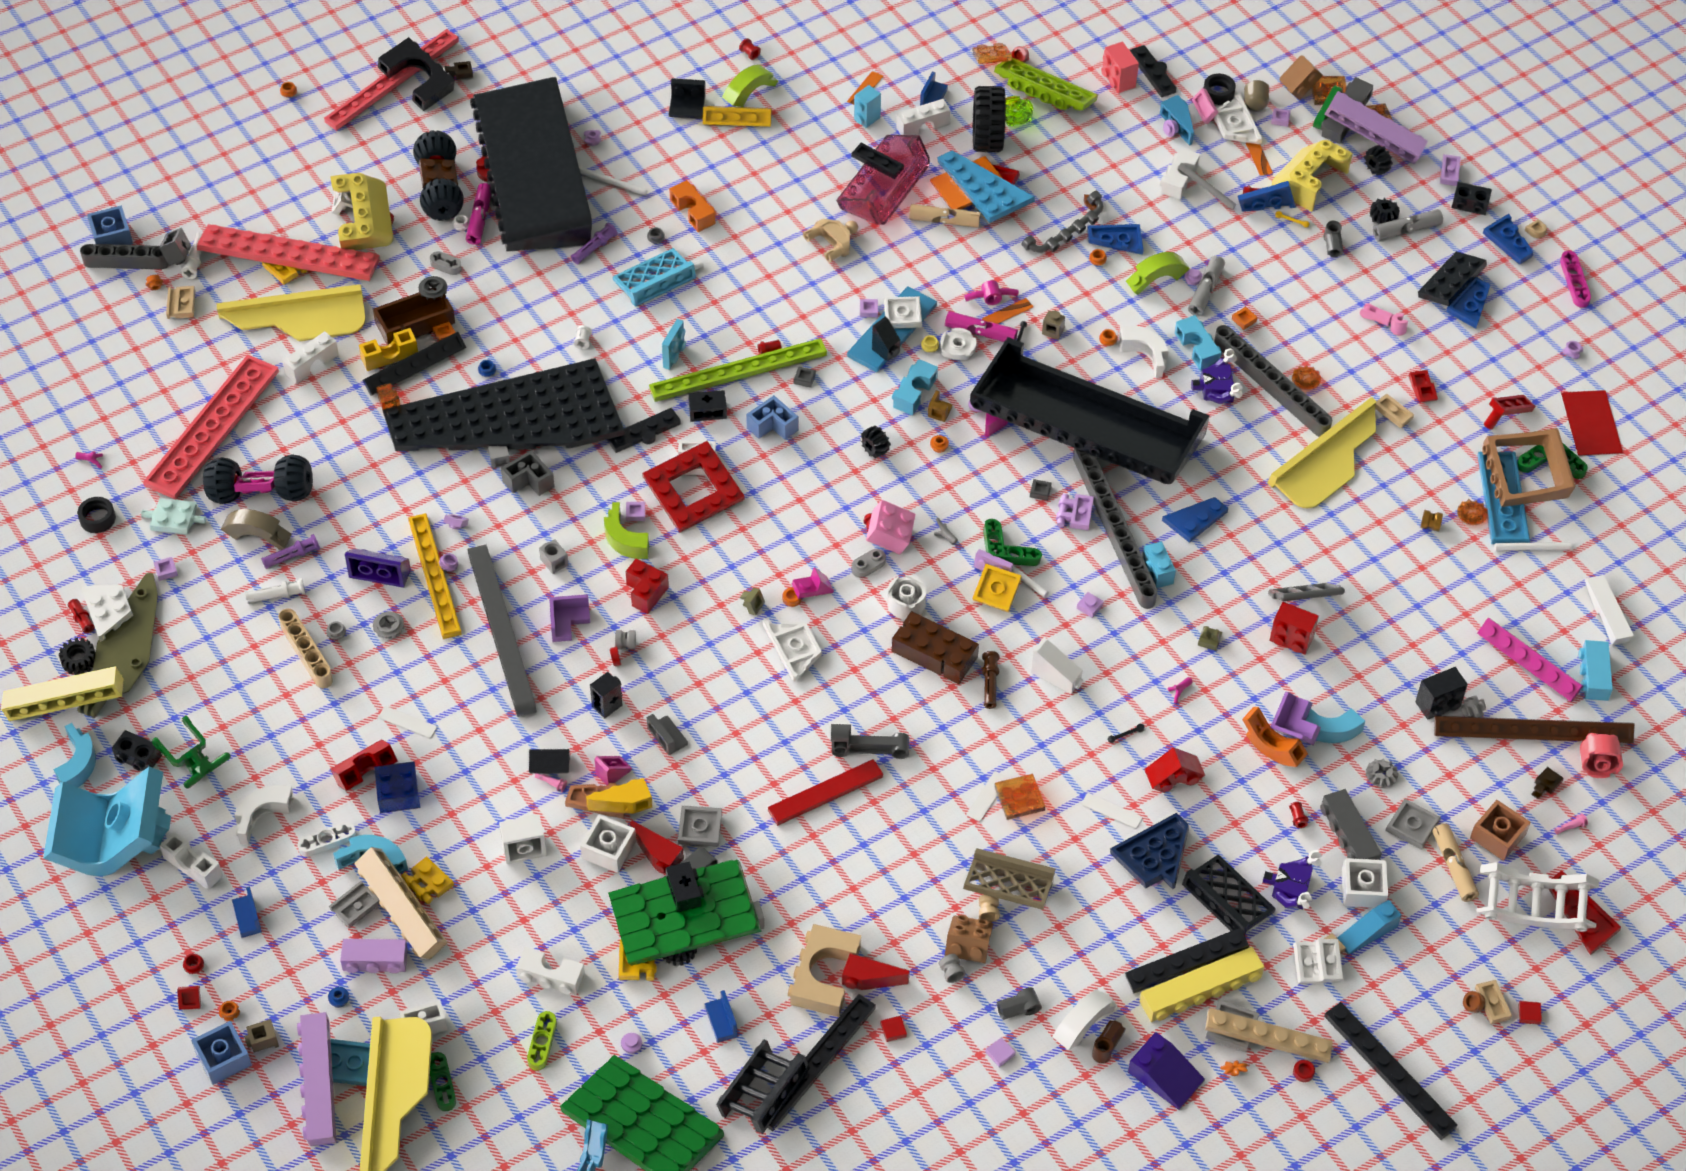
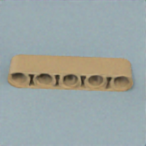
[278,608,333,689]

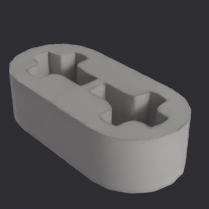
[430,251,462,275]

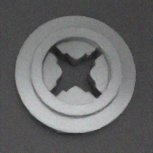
[373,611,404,639]
[1366,758,1399,787]

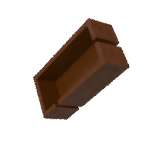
[373,288,455,345]
[891,611,979,684]

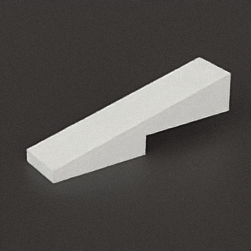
[1585,575,1634,645]

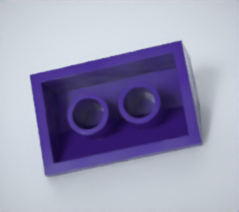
[345,548,411,588]

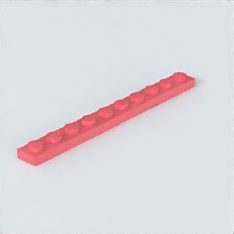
[324,29,459,131]

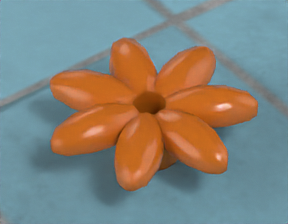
[1220,1060,1248,1076]

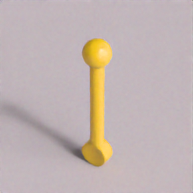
[1275,211,1310,228]

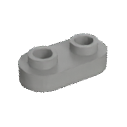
[852,549,886,578]

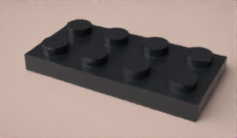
[1418,251,1487,306]

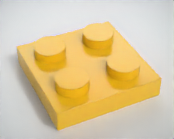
[972,564,1022,613]

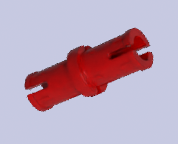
[67,599,95,634]

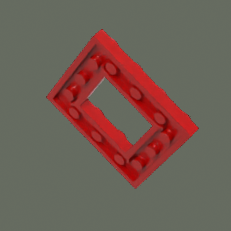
[642,441,745,533]

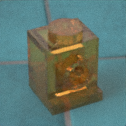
[376,383,401,412]

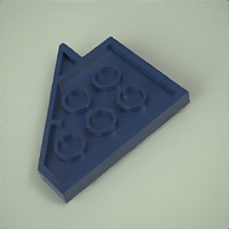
[1110,813,1189,889]

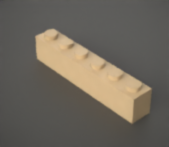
[354,847,448,959]

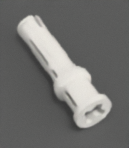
[181,232,203,279]
[245,578,306,604]

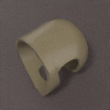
[1244,80,1269,111]

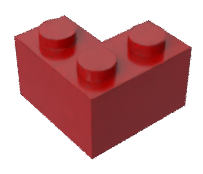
[625,558,669,614]
[1144,747,1205,793]

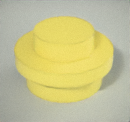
[921,335,939,352]

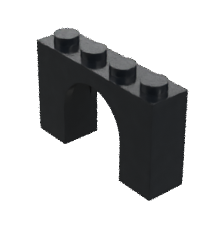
[378,37,455,111]

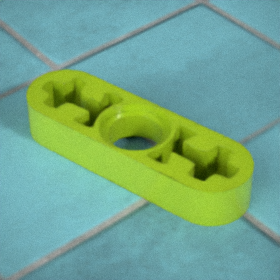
[527,1011,557,1071]

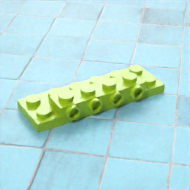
[994,57,1098,111]

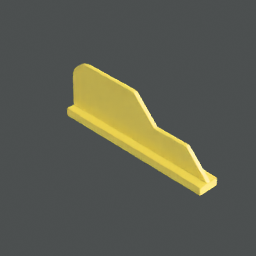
[216,284,365,341]
[1267,397,1377,508]
[360,1017,432,1171]

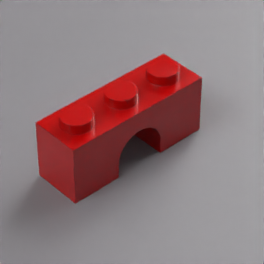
[330,739,398,791]

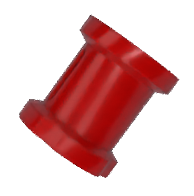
[739,38,761,60]

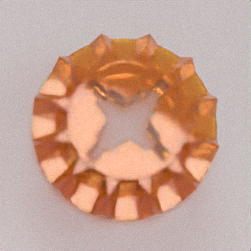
[1292,365,1321,390]
[1457,499,1487,525]

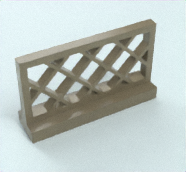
[963,848,1056,910]

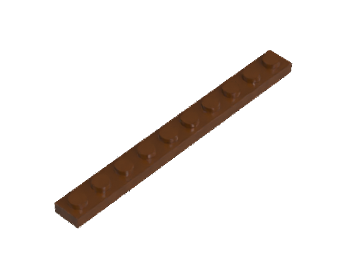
[1434,716,1635,743]

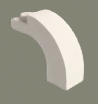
[1119,326,1169,378]
[234,785,294,845]
[1052,989,1118,1050]

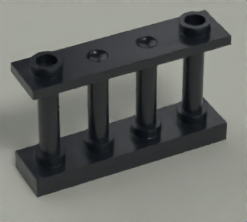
[716,1039,810,1134]

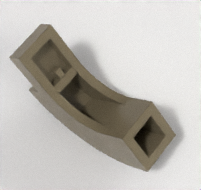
[220,509,292,550]

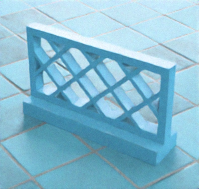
[612,248,696,307]

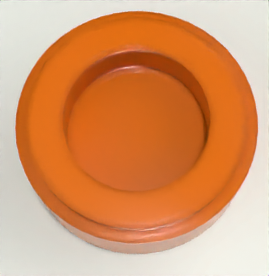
[782,587,802,607]

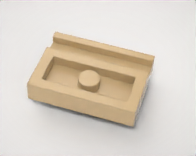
[166,286,196,319]

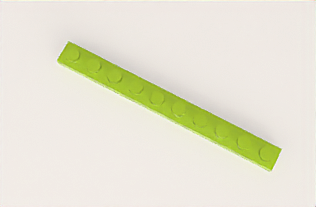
[649,338,827,402]

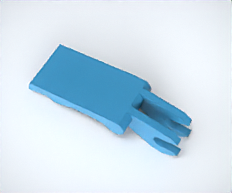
[577,1119,608,1171]

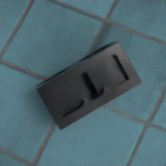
[1451,182,1492,216]
[112,730,162,771]

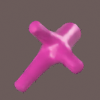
[75,451,103,469]
[1168,677,1193,704]

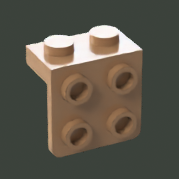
[1279,55,1323,100]
[944,915,993,963]

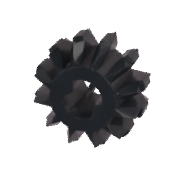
[1364,145,1393,176]
[1369,197,1400,224]
[860,425,891,458]

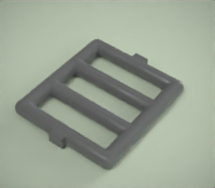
[1268,583,1345,601]

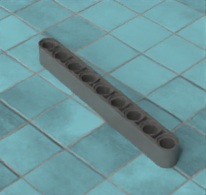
[1214,325,1333,437]

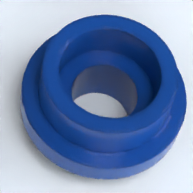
[478,360,496,377]
[328,987,349,1008]

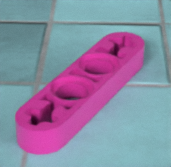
[1560,251,1591,308]

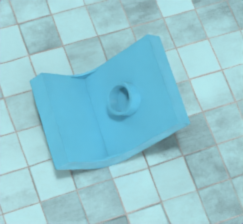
[43,767,171,876]

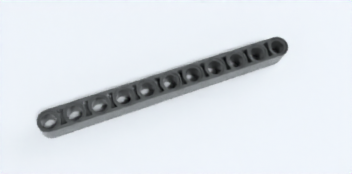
[1073,448,1157,609]
[467,544,537,717]

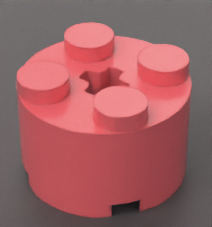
[1580,733,1623,778]

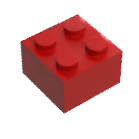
[1269,602,1319,655]

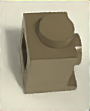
[1042,310,1065,340]
[244,1019,279,1052]

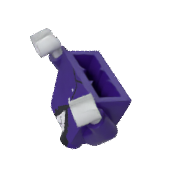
[1191,349,1243,404]
[1262,850,1322,910]

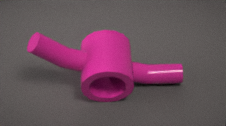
[964,280,1019,305]

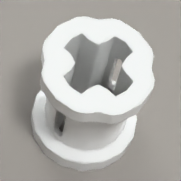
[573,325,592,349]

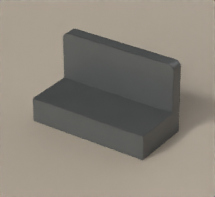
[646,714,688,755]

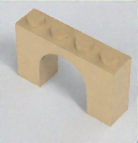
[788,924,861,1017]

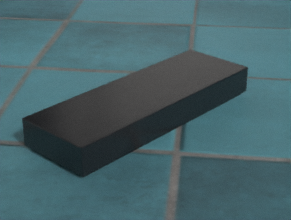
[851,142,904,179]

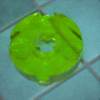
[1005,96,1033,126]

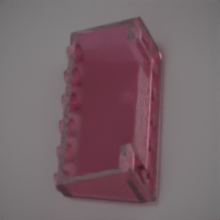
[836,135,930,225]

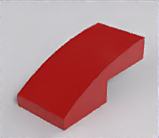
[1408,370,1438,403]

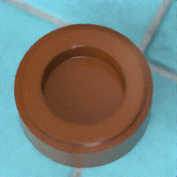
[1463,991,1485,1013]

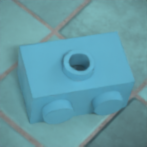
[854,85,881,128]
[1142,541,1176,588]

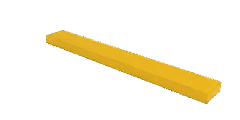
[408,513,462,639]

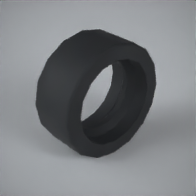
[1203,73,1236,105]
[77,497,116,533]

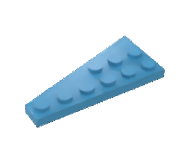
[937,150,1035,223]

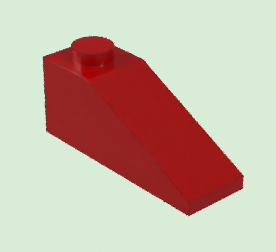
[630,820,684,874]
[842,953,910,990]

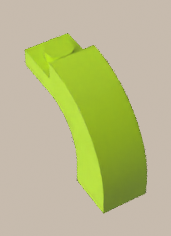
[722,65,778,107]
[1126,252,1190,295]
[604,502,649,559]

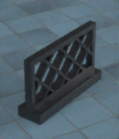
[1182,854,1276,936]

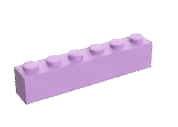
[1324,91,1428,164]
[297,1012,337,1146]

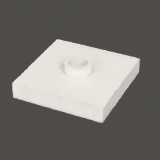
[884,296,922,329]

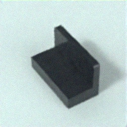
[529,749,570,774]

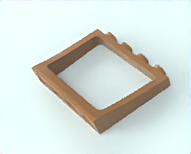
[1482,428,1576,507]

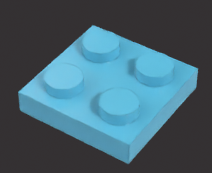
[662,319,686,370]

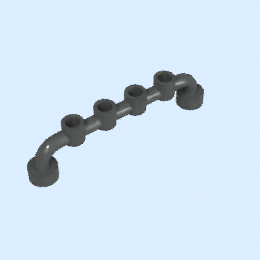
[1021,190,1103,253]

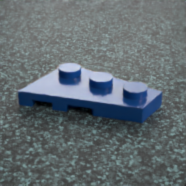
[1238,181,1296,212]
[1483,214,1533,265]
[1087,224,1143,255]

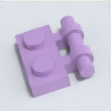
[1056,494,1094,530]

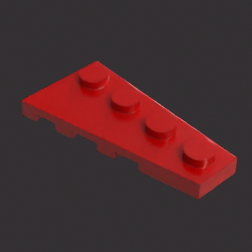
[1549,870,1621,955]

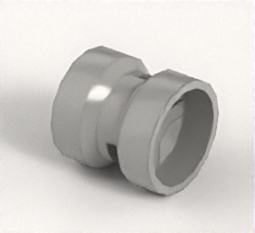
[615,630,636,650]
[938,954,966,983]

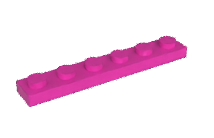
[1477,618,1583,702]

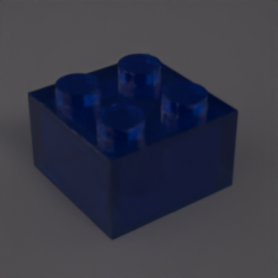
[374,761,421,813]

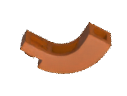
[1242,707,1308,767]

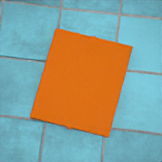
[930,156,1003,210]

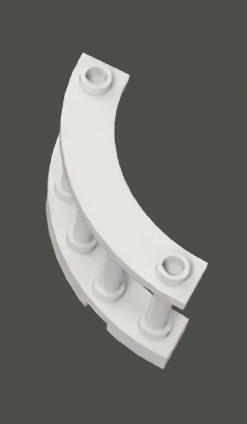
[1477,863,1600,932]

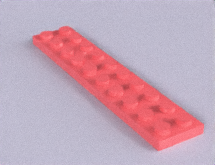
[197,224,380,281]
[143,354,279,500]

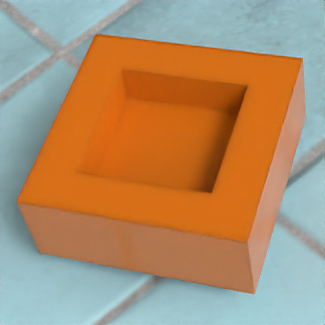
[1232,306,1258,330]
[433,321,456,341]

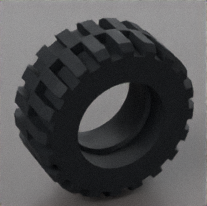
[972,86,1006,152]

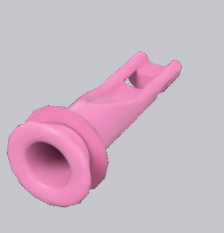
[535,774,567,792]
[1555,813,1588,835]

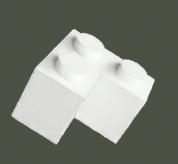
[399,1000,448,1053]

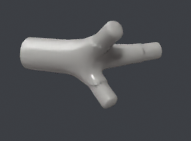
[934,518,958,545]

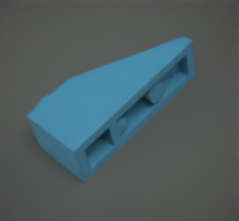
[1160,95,1194,146]
[1337,900,1402,955]

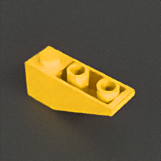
[586,778,653,814]

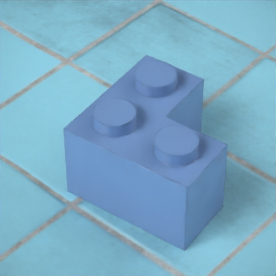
[746,395,799,440]

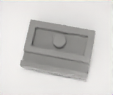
[329,881,380,928]

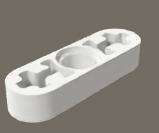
[297,822,356,857]

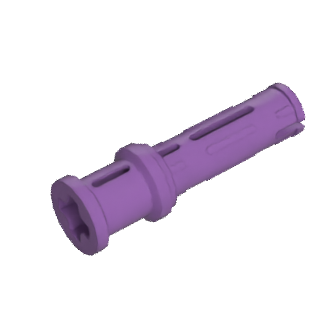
[571,223,618,265]
[261,534,320,569]

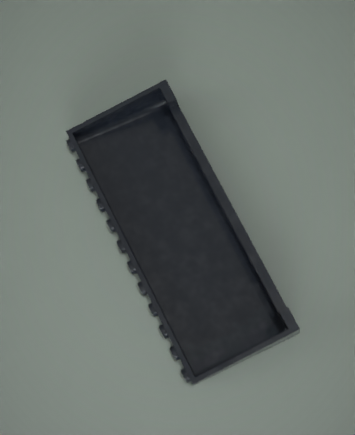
[470,77,592,252]
[970,337,1210,484]

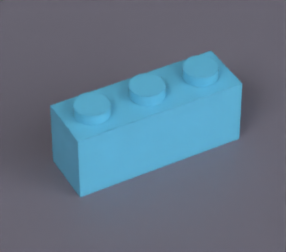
[1579,640,1613,701]

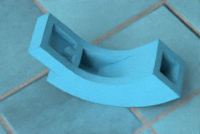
[1306,708,1365,743]
[53,723,96,787]
[333,835,408,874]

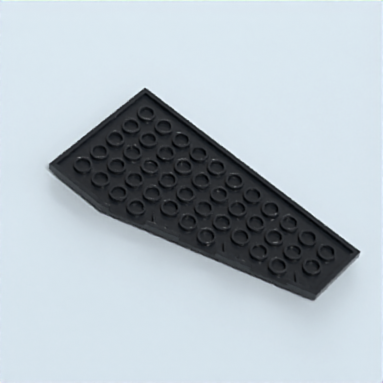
[382,358,625,451]

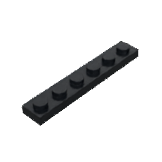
[362,332,467,396]
[1125,928,1249,994]

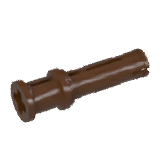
[982,651,1000,709]

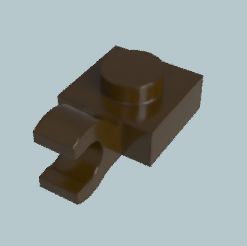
[443,61,473,79]
[1531,767,1564,799]

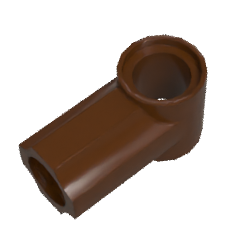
[1092,1020,1126,1063]

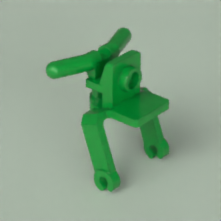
[152,715,231,789]

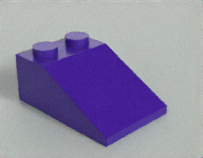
[1128,1032,1205,1110]

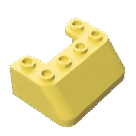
[1271,140,1353,212]
[330,173,393,250]

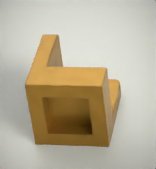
[928,390,952,422]

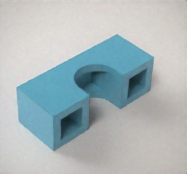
[1175,315,1222,371]
[892,359,938,416]

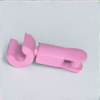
[1360,303,1408,336]

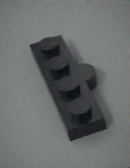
[1130,45,1177,98]
[607,407,681,453]

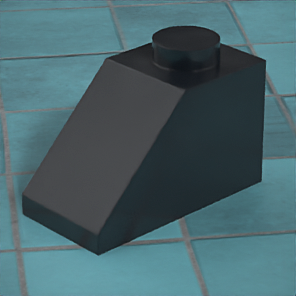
[872,316,900,361]

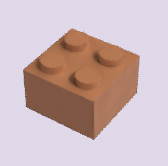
[1470,800,1531,861]

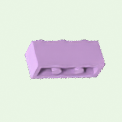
[340,939,408,973]

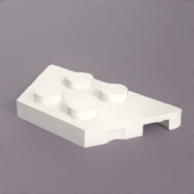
[1214,94,1262,144]
[81,585,133,642]
[763,621,822,682]

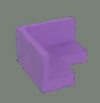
[549,594,590,642]
[1270,691,1321,746]

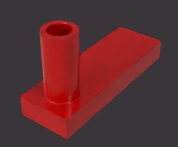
[1484,395,1536,430]

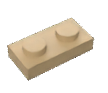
[1375,394,1414,428]
[1475,980,1512,1024]

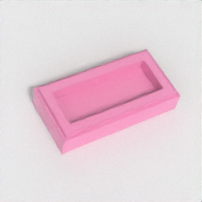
[1192,88,1219,124]

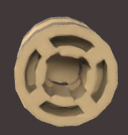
[979,895,1000,922]

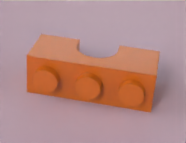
[669,180,716,232]

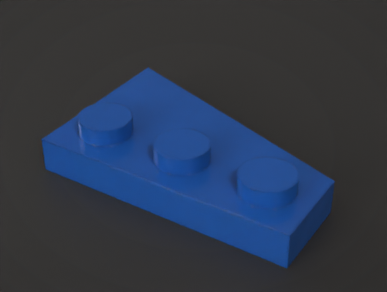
[1446,277,1490,329]
[1162,497,1228,543]

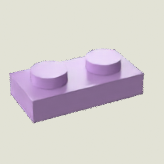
[1440,154,1461,186]
[973,549,1013,572]

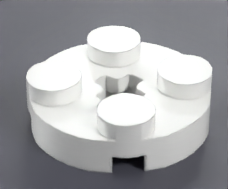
[940,328,976,361]

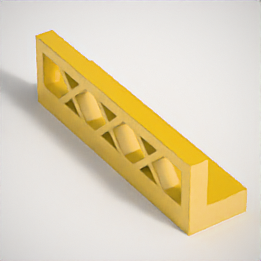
[703,106,772,127]

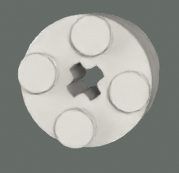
[887,575,926,619]

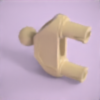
[803,219,858,263]

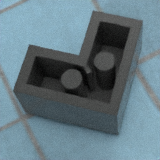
[501,450,555,496]

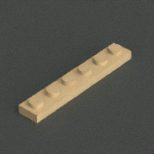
[1205,1008,1333,1063]

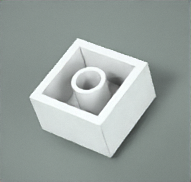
[499,814,547,864]
[580,814,636,873]
[1341,858,1388,908]

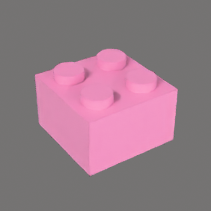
[866,500,916,555]

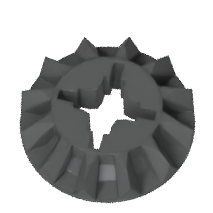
[418,276,448,300]

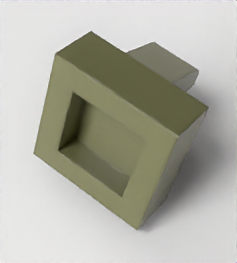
[740,587,765,616]
[1198,626,1222,651]

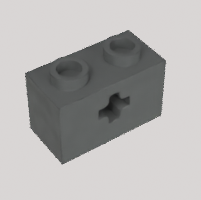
[159,228,192,266]

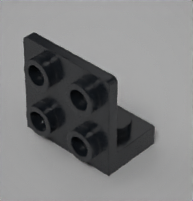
[669,78,706,119]

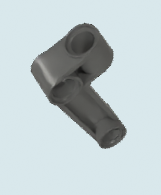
[831,724,910,759]

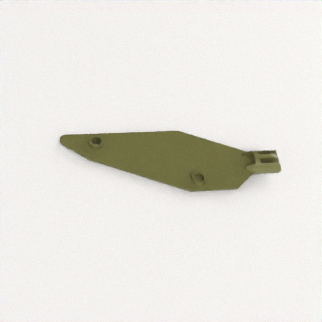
[77,573,158,718]

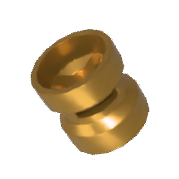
[1420,510,1443,532]

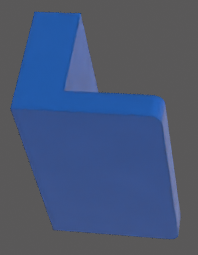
[920,71,948,106]
[232,886,262,938]
[705,990,737,1043]

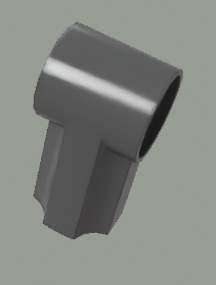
[1323,220,1343,257]
[996,987,1042,1020]

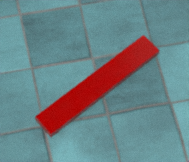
[768,759,883,826]

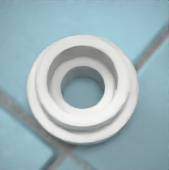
[453,214,470,230]

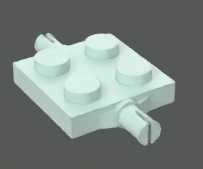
[141,498,206,534]

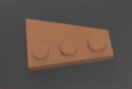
[565,782,628,819]

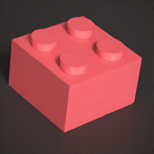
[1101,41,1139,93]

